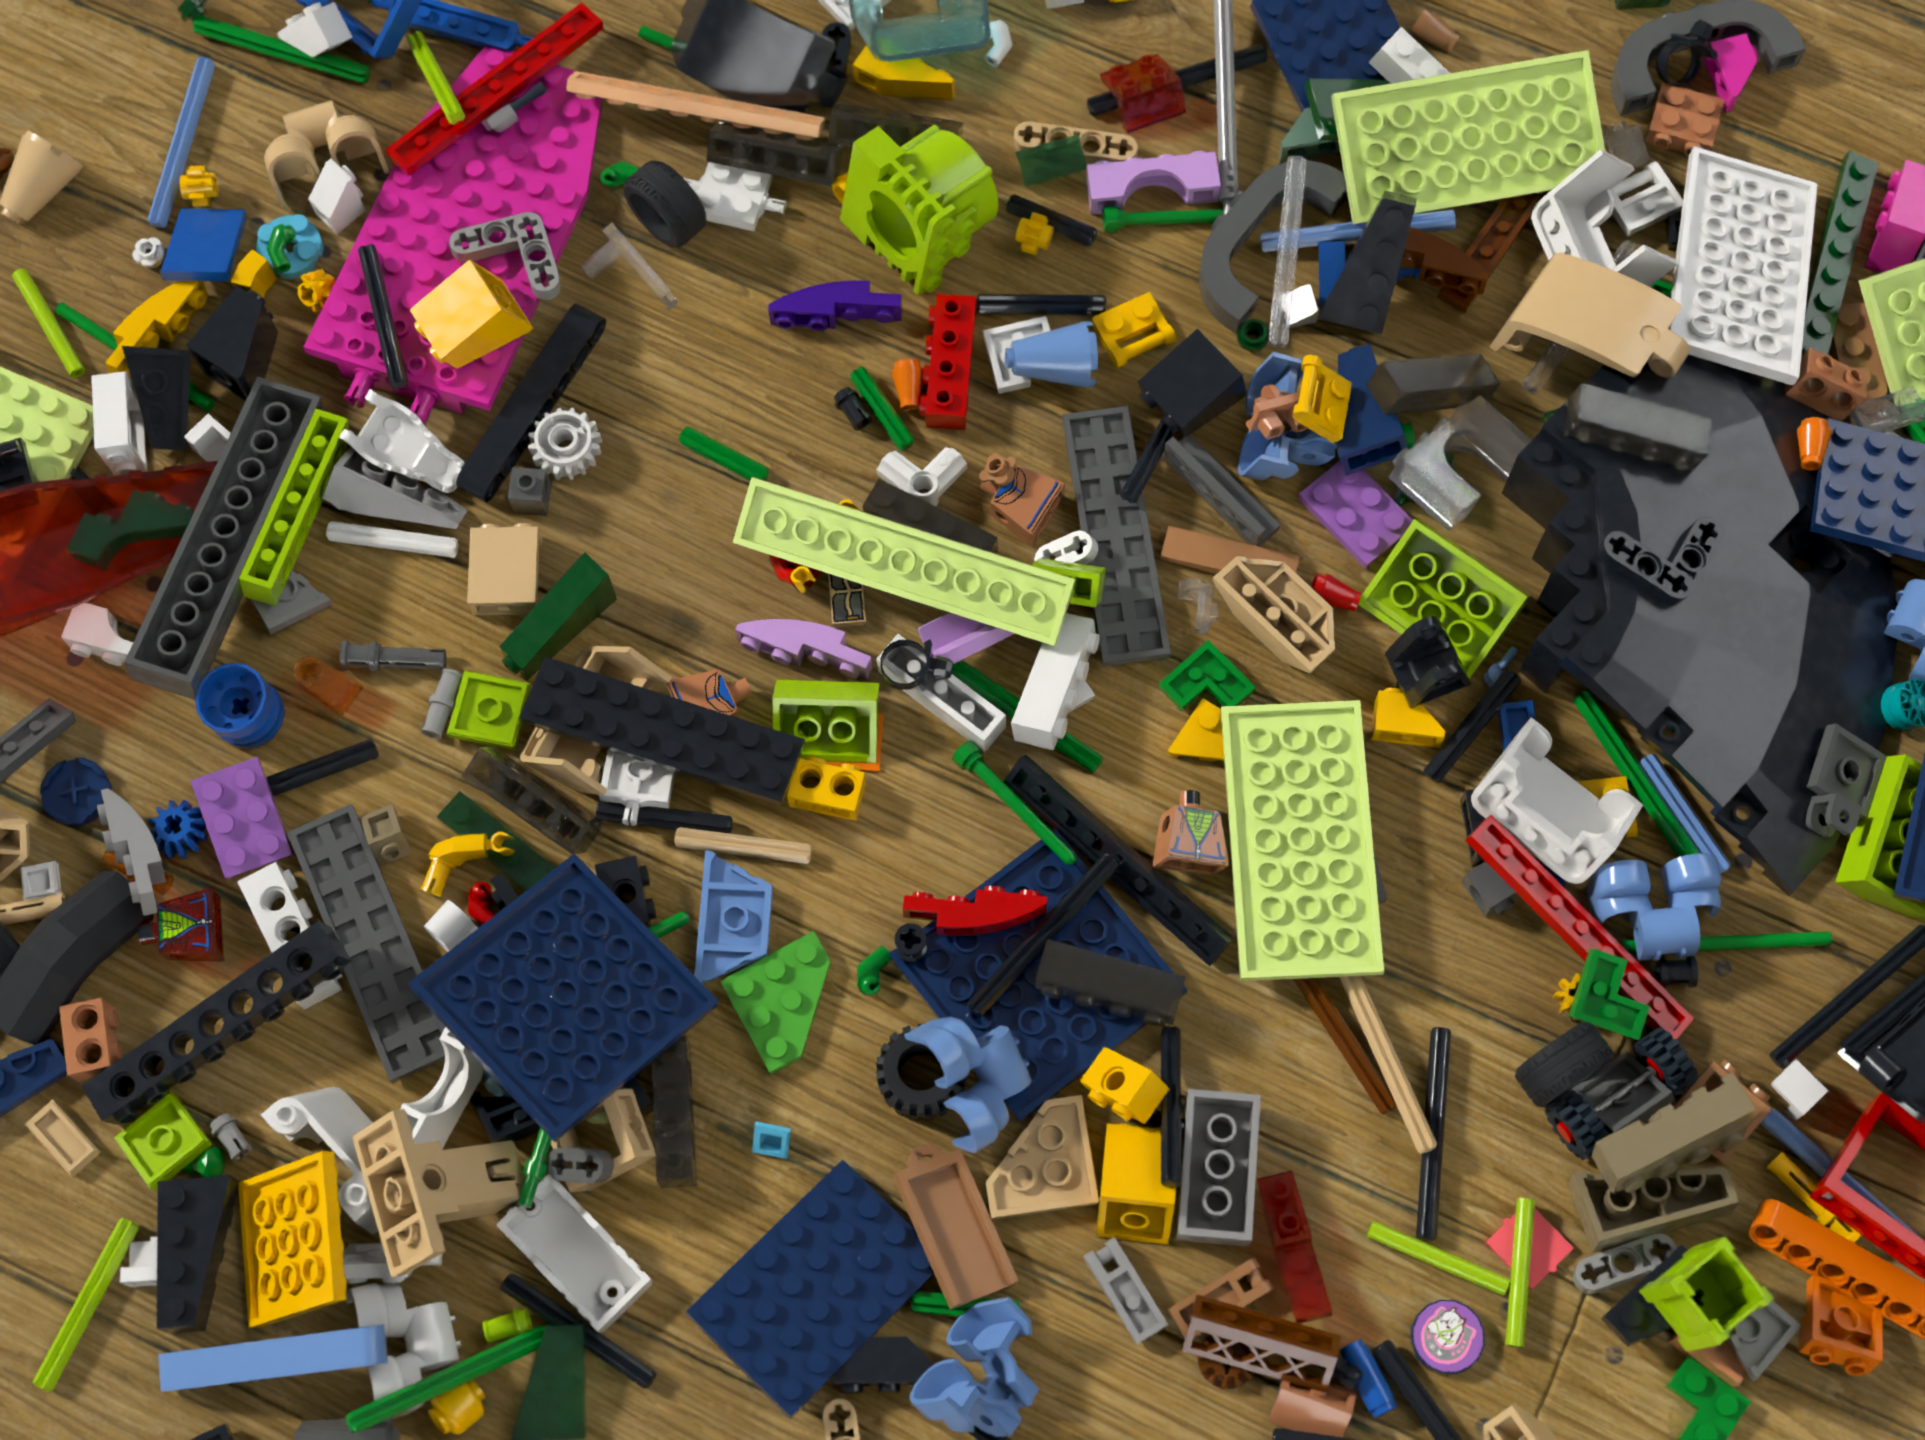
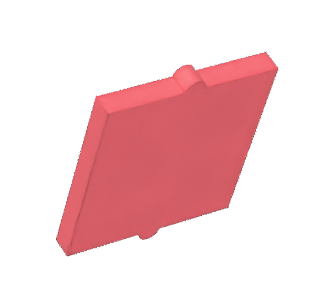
[1485,1209,1574,1290]

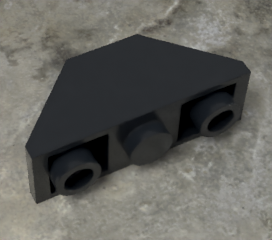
[833,1337,935,1394]

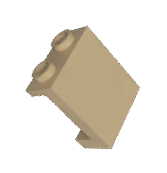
[467,523,542,615]

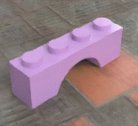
[1086,151,1221,215]

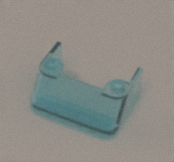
[849,0,990,62]

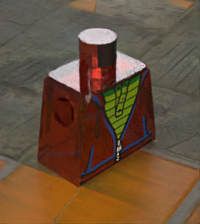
[138,888,225,962]

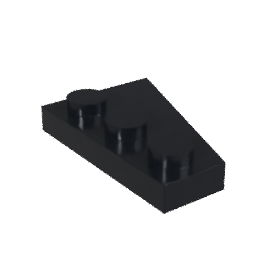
[122,346,191,451]
[1601,1244,1700,1347]

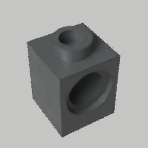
[508,467,551,516]
[1462,862,1517,916]

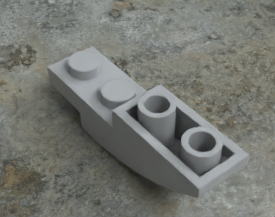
[97,788,166,916]

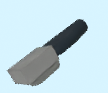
[482,82,547,132]

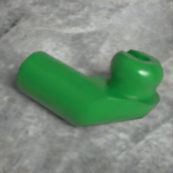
[600,161,639,188]
[267,224,296,273]
[857,945,891,996]

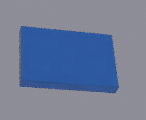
[161,208,247,281]

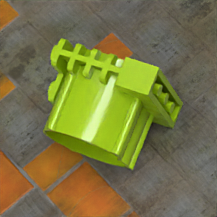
[840,124,998,296]

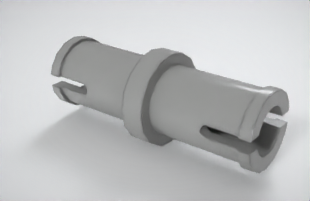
[420,668,463,739]

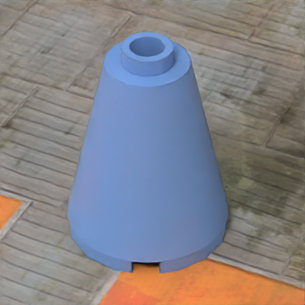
[1005,321,1098,388]

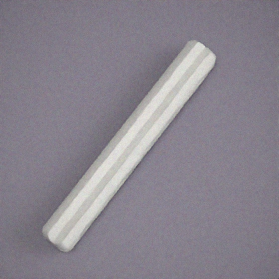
[326,521,459,558]

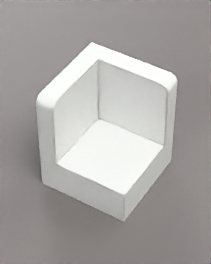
[184,414,231,468]
[1771,1059,1828,1121]
[120,1236,157,1287]

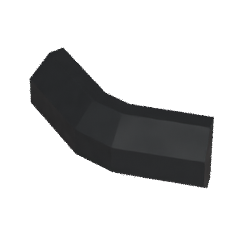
[0,871,154,1045]

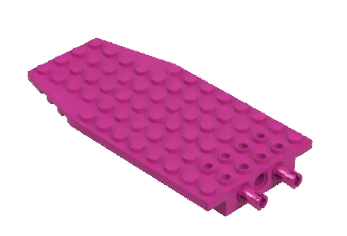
[303,46,604,426]

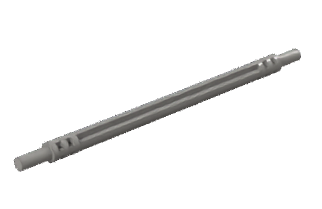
[1214,0,1238,215]

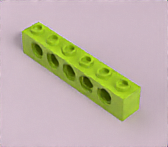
[239,409,350,607]

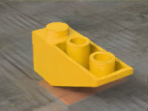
[853,36,955,100]

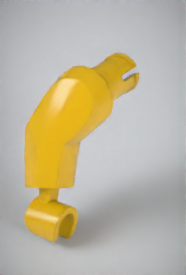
[420,832,515,897]

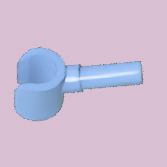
[1483,647,1518,687]

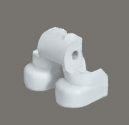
[346,1283,462,1419]

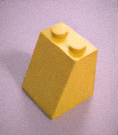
[410,259,534,369]
[1096,1123,1176,1245]

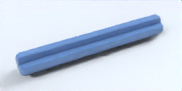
[1639,754,1731,874]

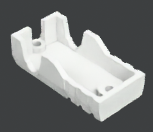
[496,1174,653,1333]

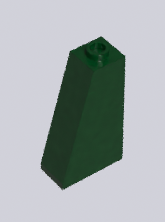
[499,552,617,680]

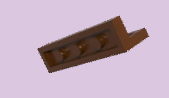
[1182,1294,1340,1393]

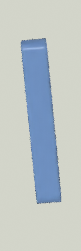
[158,1325,388,1392]

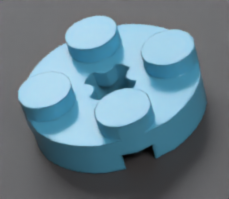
[256,214,324,279]

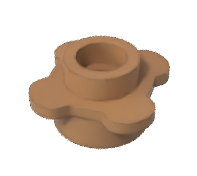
[979,453,1017,487]

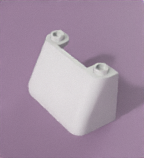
[1471,718,1643,884]
[261,1087,378,1235]

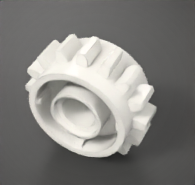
[528,408,602,480]

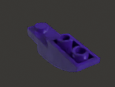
[768,280,903,331]

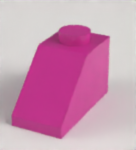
[1703,34,1758,113]

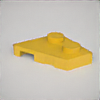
[1167,698,1224,762]

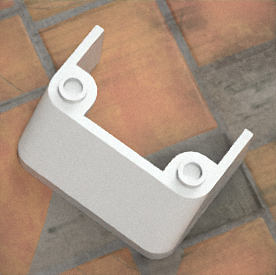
[1531,149,1678,287]

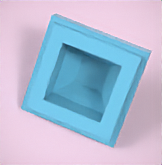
[752,1122,791,1159]

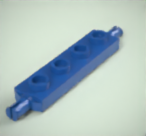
[372,0,534,52]

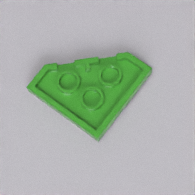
[720,931,831,1075]

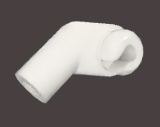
[985,20,1012,67]

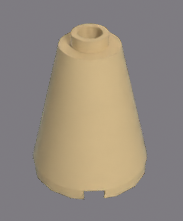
[0,130,83,224]

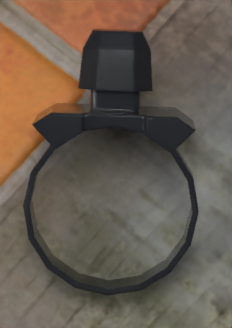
[1656,20,1718,87]
[880,639,953,691]

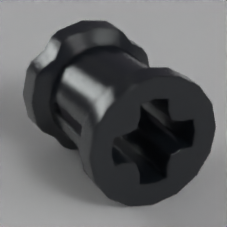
[895,923,927,963]
[1655,956,1698,988]

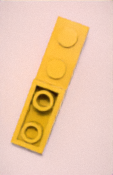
[105,281,208,378]

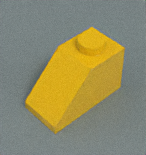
[1371,688,1445,748]

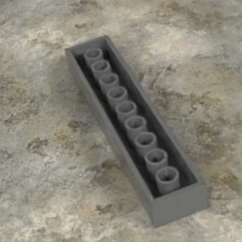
[124,376,323,700]

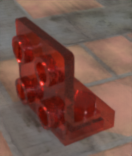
[1100,54,1186,134]

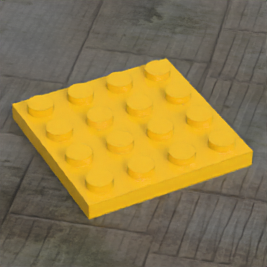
[238,1151,347,1328]

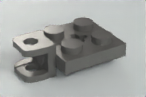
[1806,724,1887,837]

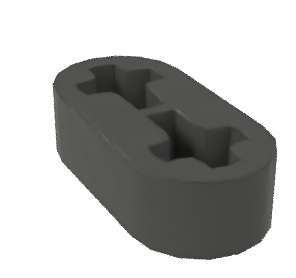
[547,1147,614,1183]

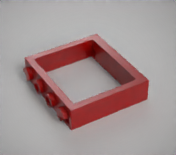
[1810,1092,1925,1280]

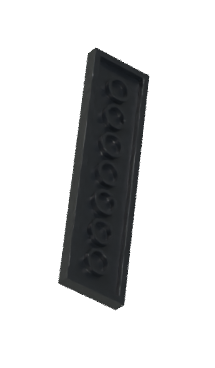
[519,657,806,806]

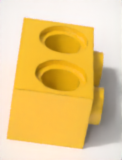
[787,756,866,821]

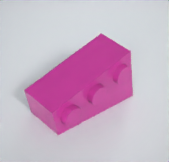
[1864,159,1925,273]

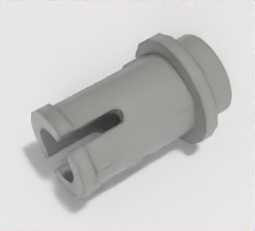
[210,1113,252,1162]

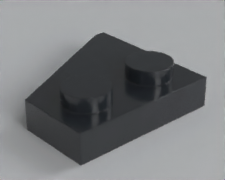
[470,1091,540,1143]

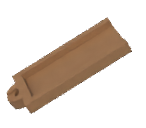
[892,1143,1019,1310]

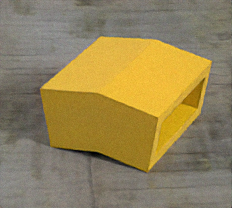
[231,249,277,298]

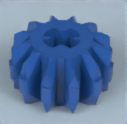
[148,800,207,859]

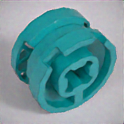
[1881,679,1925,731]

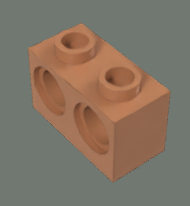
[1785,347,1866,422]
[59,997,124,1082]

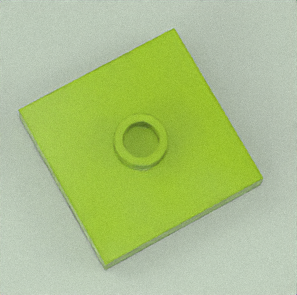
[447,670,532,750]
[114,1091,213,1192]

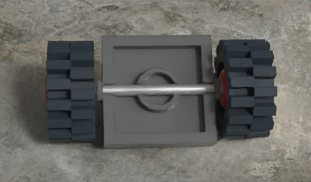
[1544,1028,1698,1160]

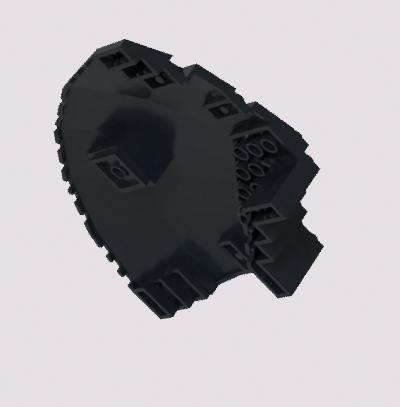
[1501,354,1897,896]

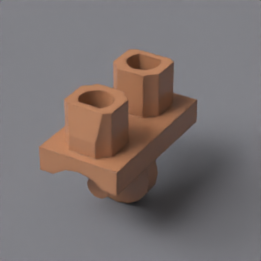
[1246,384,1307,440]

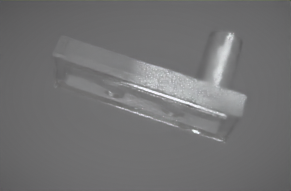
[580,223,678,310]

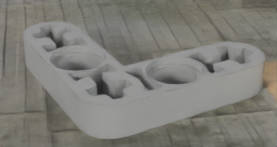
[449,212,561,300]
[1573,1233,1677,1294]

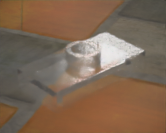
[1850,386,1925,433]

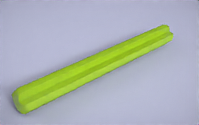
[406,31,465,125]
[33,1218,139,1391]

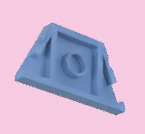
[694,850,773,984]

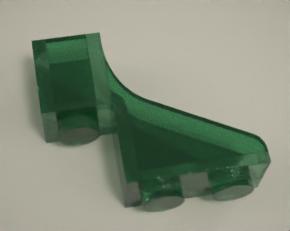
[67,490,195,571]

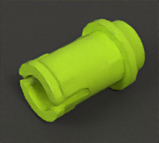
[483,1307,532,1344]

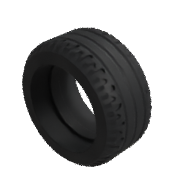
[624,160,706,248]
[1515,1021,1613,1108]

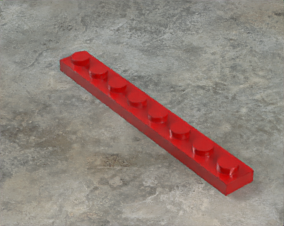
[385,2,604,176]
[1465,815,1694,1040]

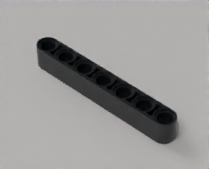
[456,303,607,502]

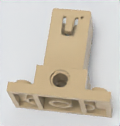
[352,1109,525,1278]

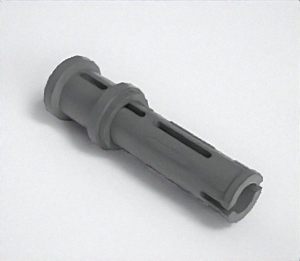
[340,640,447,672]

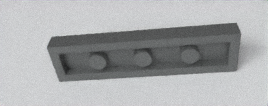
[1163,435,1280,547]

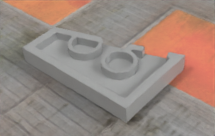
[249,570,332,635]

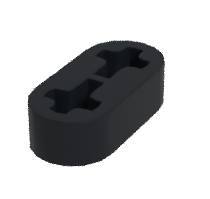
[822,22,851,74]

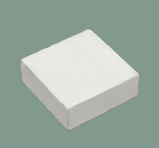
[20,861,62,900]

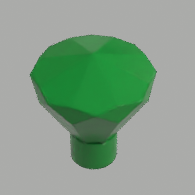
[183,1146,225,1177]

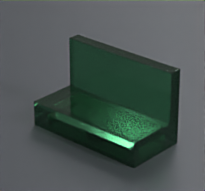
[1016,134,1087,187]

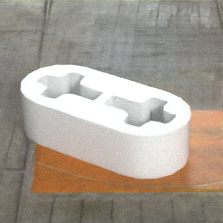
[1034,531,1098,565]

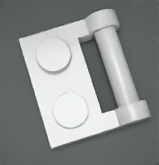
[1610,162,1683,237]

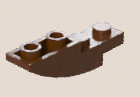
[1361,227,1489,295]

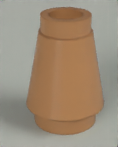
[1411,9,1460,52]

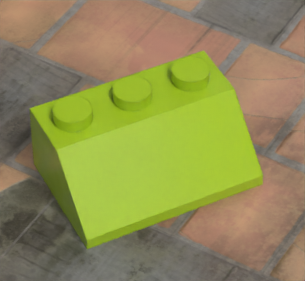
[773,680,879,763]

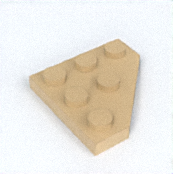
[986,1095,1099,1220]

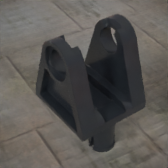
[1385,616,1471,708]

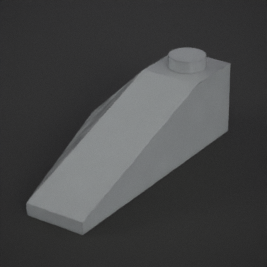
[322,447,468,529]

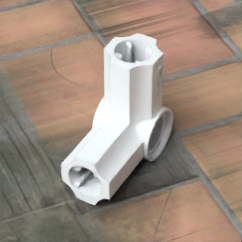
[876,447,968,512]

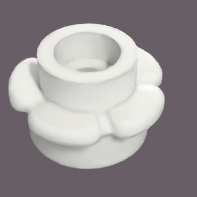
[133,237,165,268]

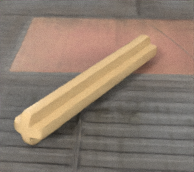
[674,827,812,864]

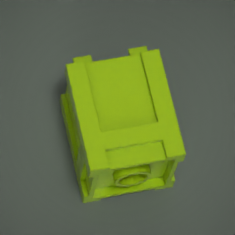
[1639,1237,1775,1352]

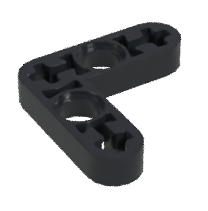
[1597,516,1723,605]

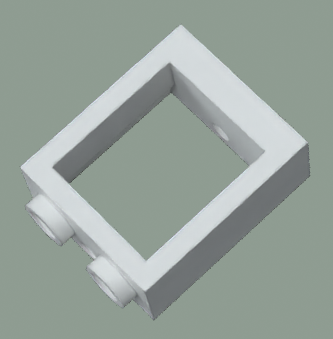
[92,371,147,477]

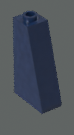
[1338,343,1410,476]

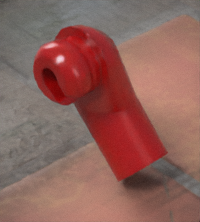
[468,881,495,926]

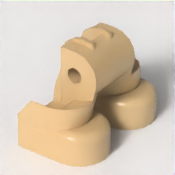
[264,100,390,207]

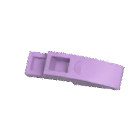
[735,619,873,679]

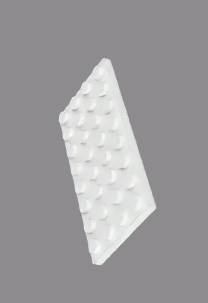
[1668,146,1817,386]

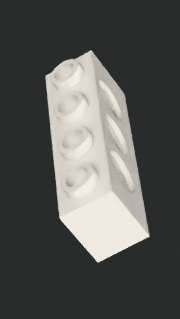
[237,862,343,1010]

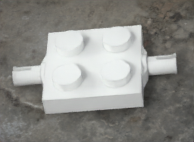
[684,158,787,231]
[599,751,675,826]
[343,1243,442,1284]

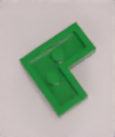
[1158,640,1256,711]
[1568,948,1650,1040]
[1665,1355,1751,1440]

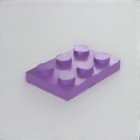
[1298,461,1413,570]
[190,757,294,879]

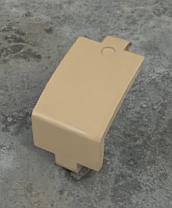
[1489,253,1690,378]

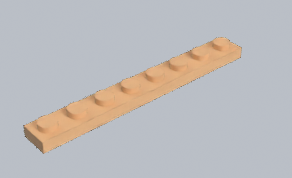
[567,71,825,140]

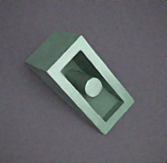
[1278,108,1340,164]

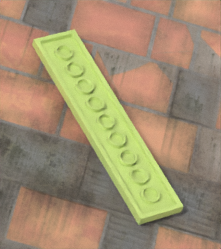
[732,477,1077,646]

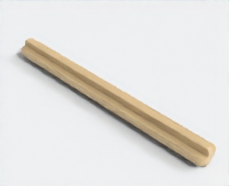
[1339,976,1437,1154]

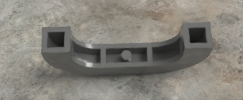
[1611,0,1806,116]
[1199,160,1348,334]

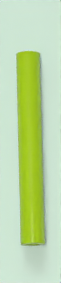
[12,268,86,378]
[1505,1198,1535,1348]
[1366,1220,1510,1296]

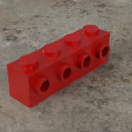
[920,294,976,430]

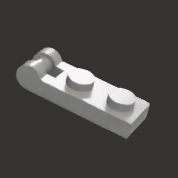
[1083,1237,1169,1345]

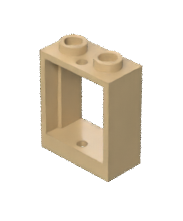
[551,1089,656,1192]

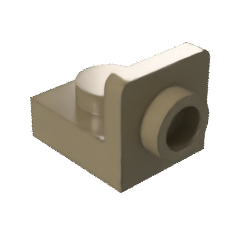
[360,804,412,866]

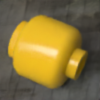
[428,1381,485,1435]

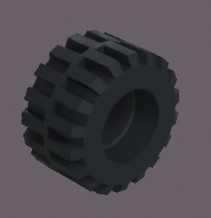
[876,1024,966,1121]

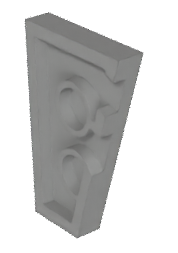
[1726,1301,1802,1382]

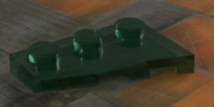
[511,1324,587,1440]

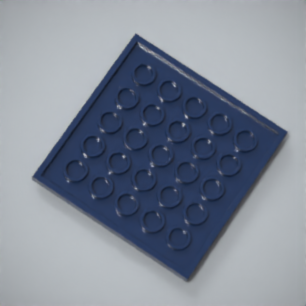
[889,828,1188,1123]
[409,853,719,1142]

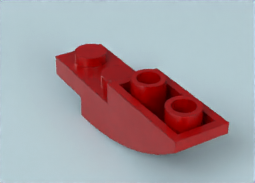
[902,886,1047,936]

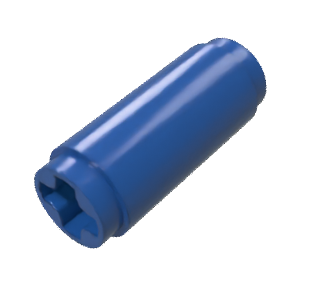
[1339,1339,1397,1418]

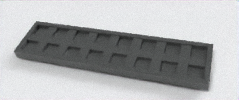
[1062,406,1171,667]
[287,804,446,1084]

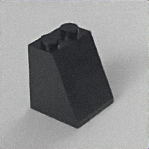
[186,286,278,402]
[1138,328,1247,438]

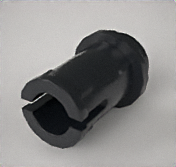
[834,387,872,431]

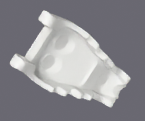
[339,389,465,493]

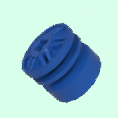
[195,663,285,749]

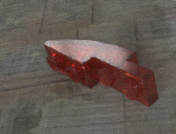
[1257,1170,1333,1324]

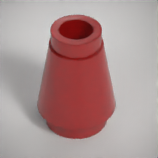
[1310,573,1361,612]

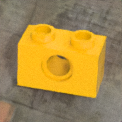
[1080,1047,1169,1124]

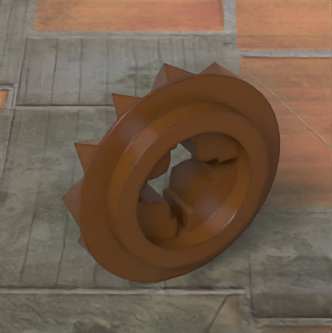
[1198,1334,1254,1389]

